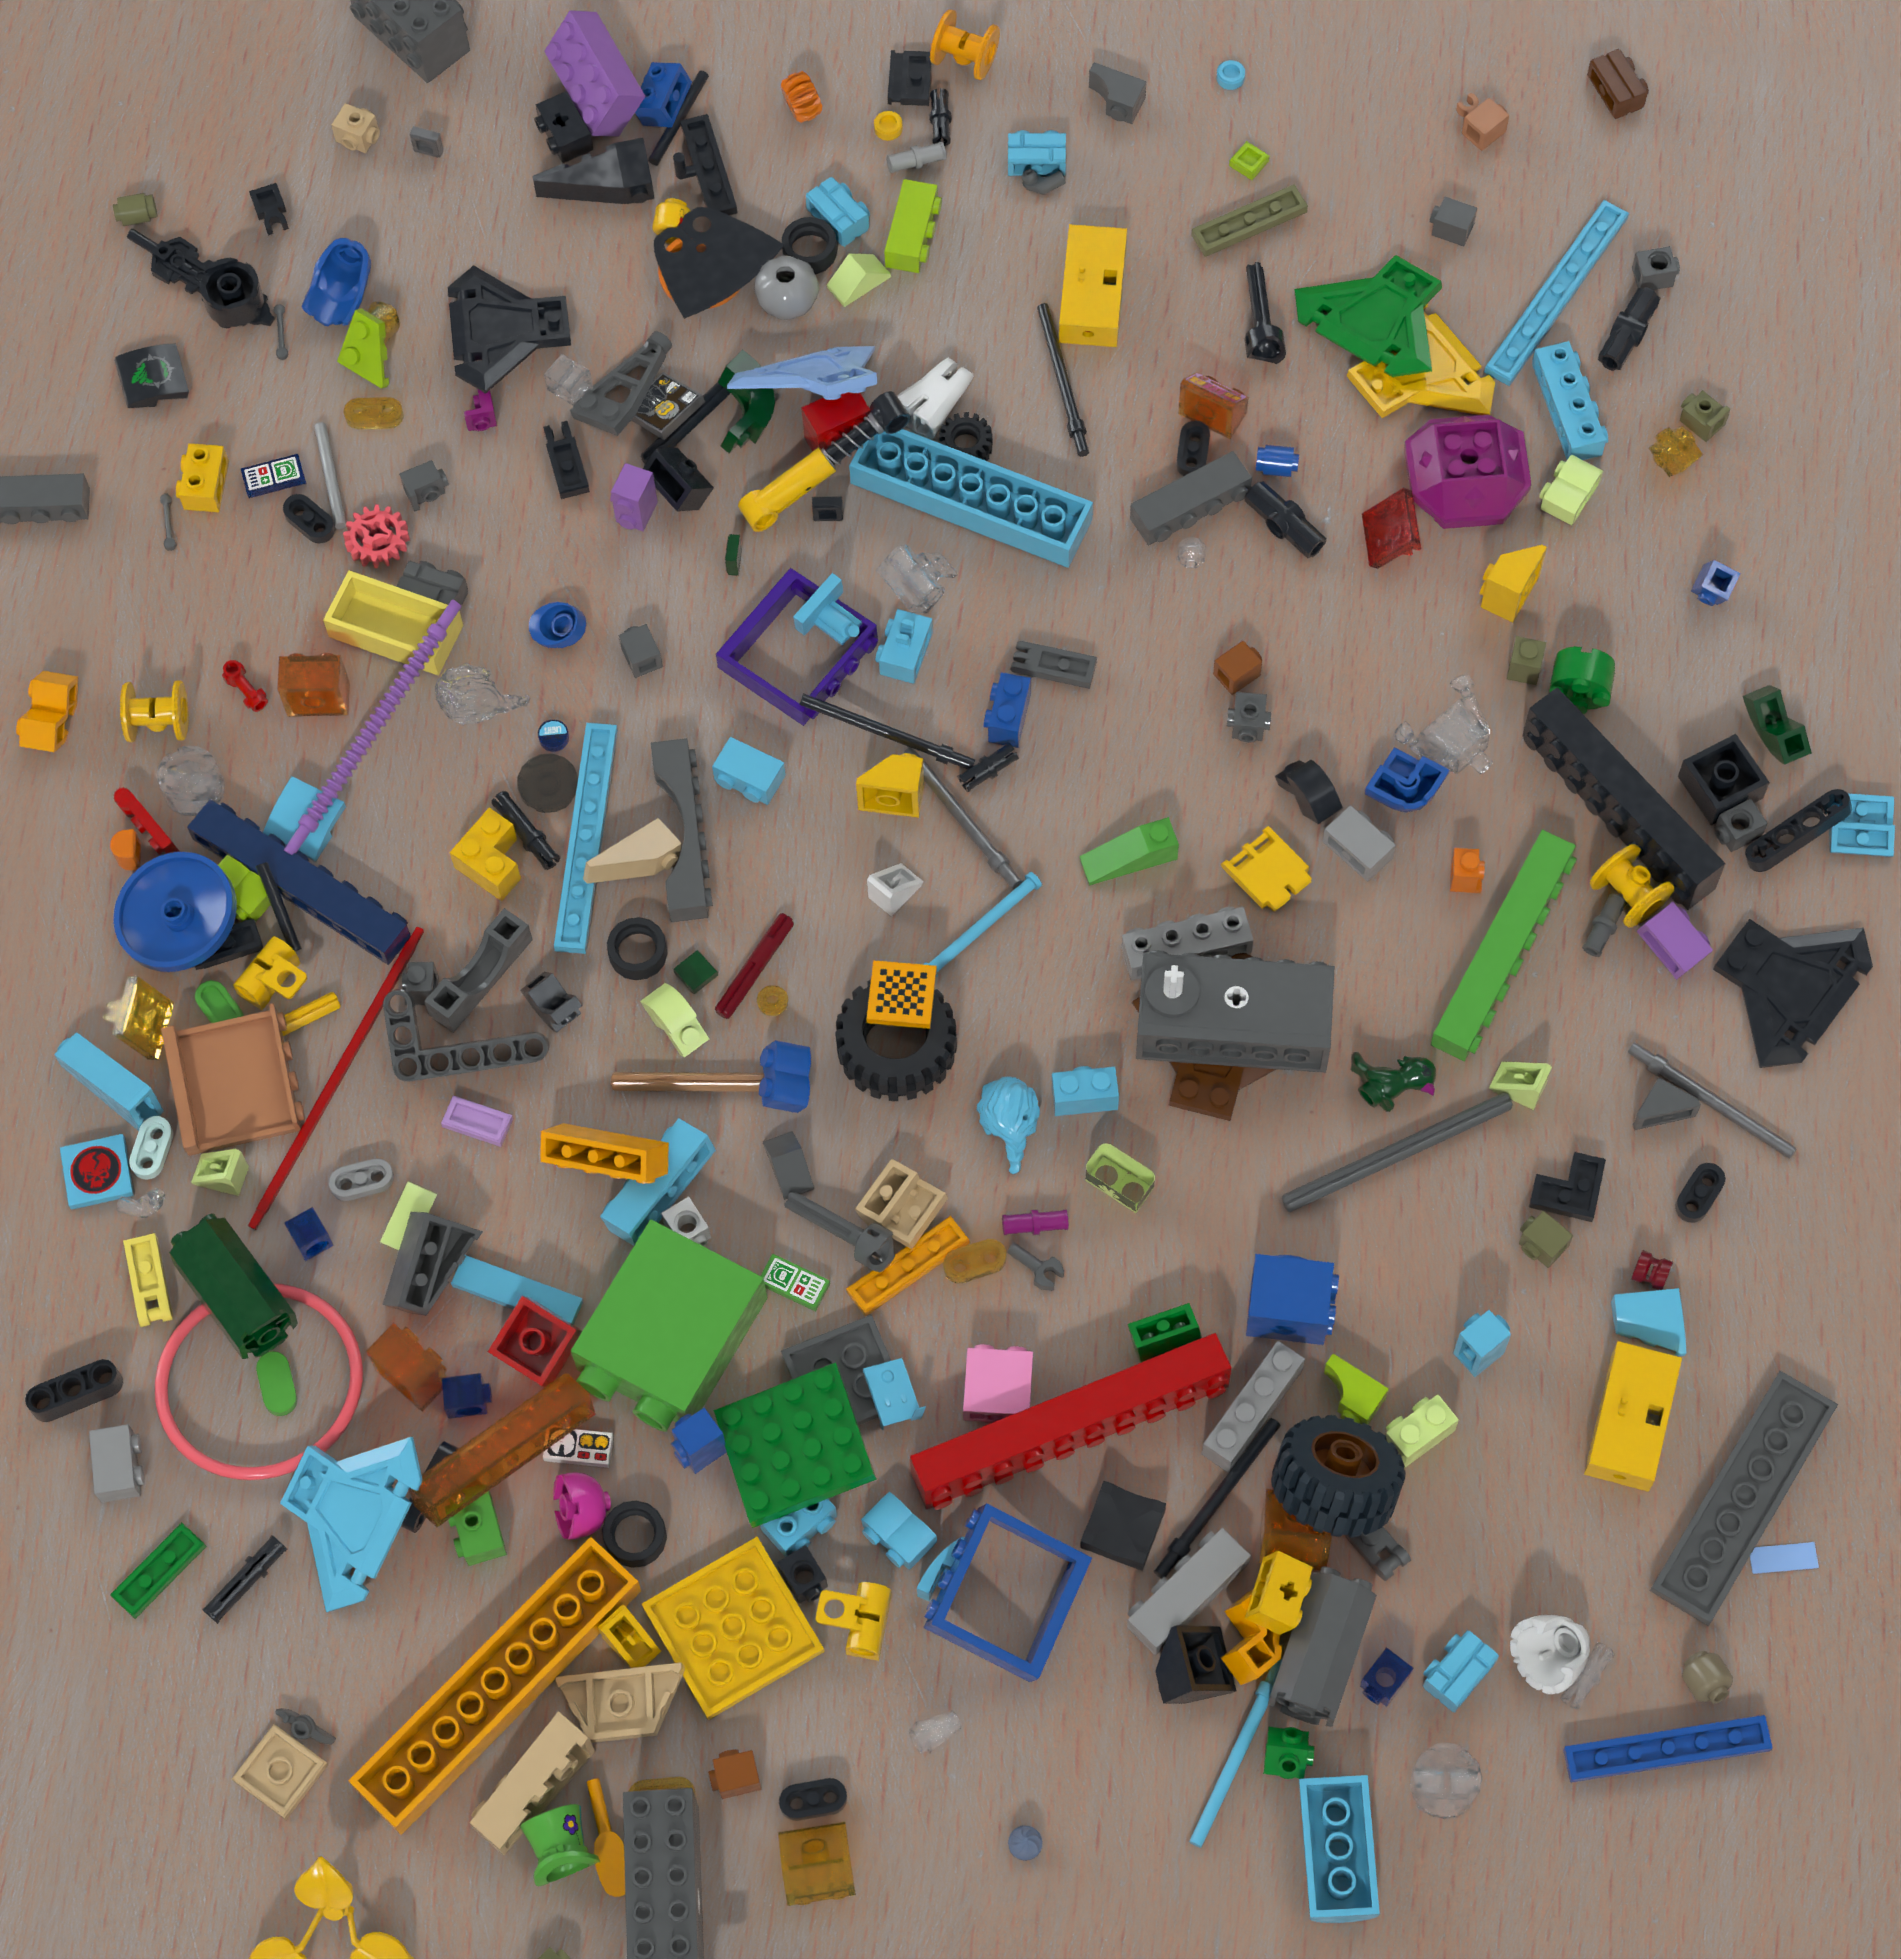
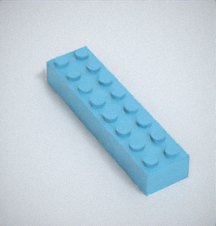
[849,429,1093,568]

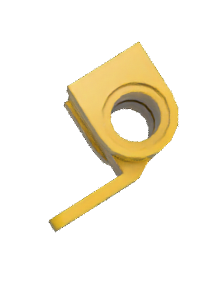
[233,936,307,1011]
[816,1582,892,1661]

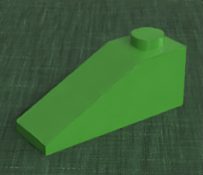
[1080,817,1179,886]

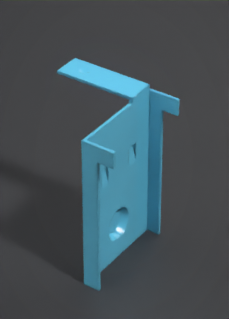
[863,1358,926,1430]

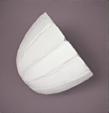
[1510,1615,1590,1694]

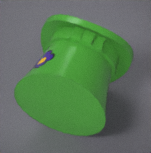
[520,1804,600,1887]

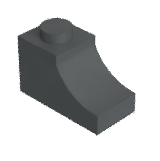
[1089,62,1146,124]

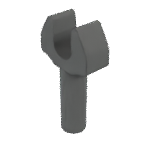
[1007,1242,1064,1291]

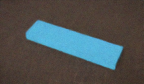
[451,1255,583,1324]

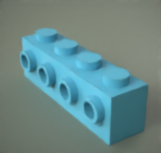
[1532,341,1608,460]
[600,1118,716,1246]

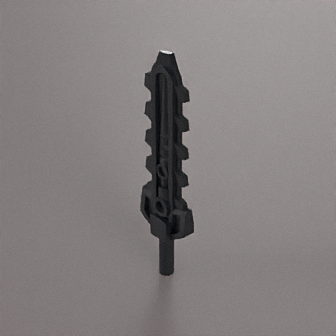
[127,229,275,327]

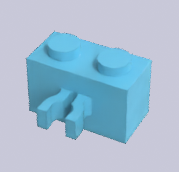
[875,609,933,684]

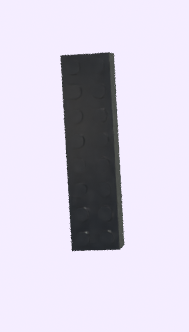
[1522,687,1726,910]

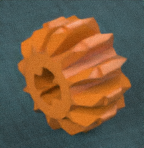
[780,71,823,123]

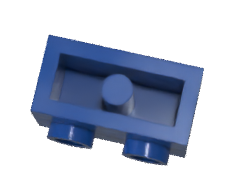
[635,62,692,127]
[984,672,1031,748]
[671,1408,727,1474]

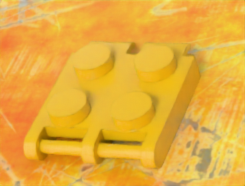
[1221,826,1312,912]

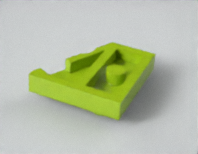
[337,308,389,389]

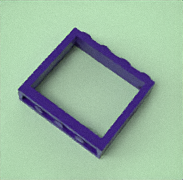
[716,568,878,726]

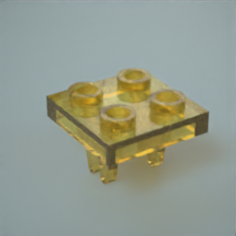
[103,976,174,1060]

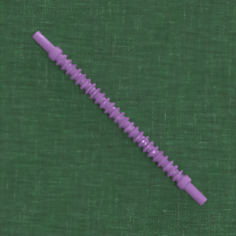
[284,600,462,855]

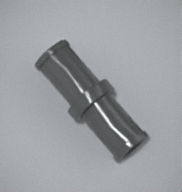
[1582,893,1627,957]

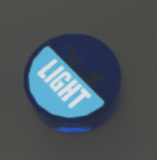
[538,720,569,752]

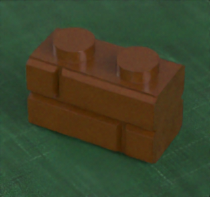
[1587,49,1649,119]

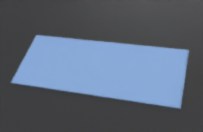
[1750,1542,1819,1574]

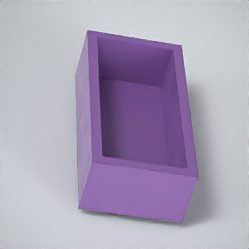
[544,10,645,137]

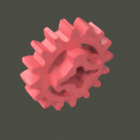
[343,504,410,568]

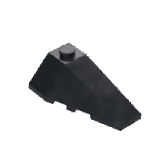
[532,138,654,204]

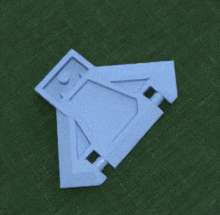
[727,346,877,400]

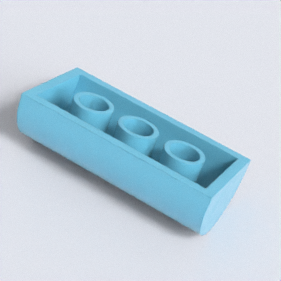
[1299,1775,1380,1923]

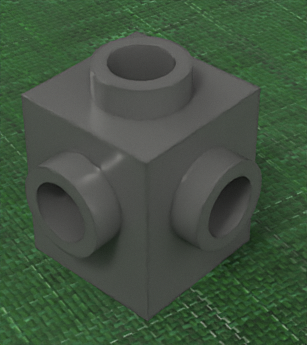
[1227,692,1271,743]

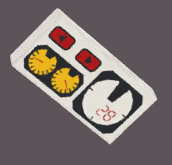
[543,1426,613,1468]

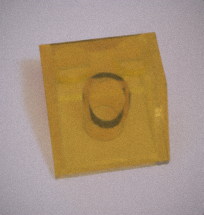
[778,1822,856,1906]

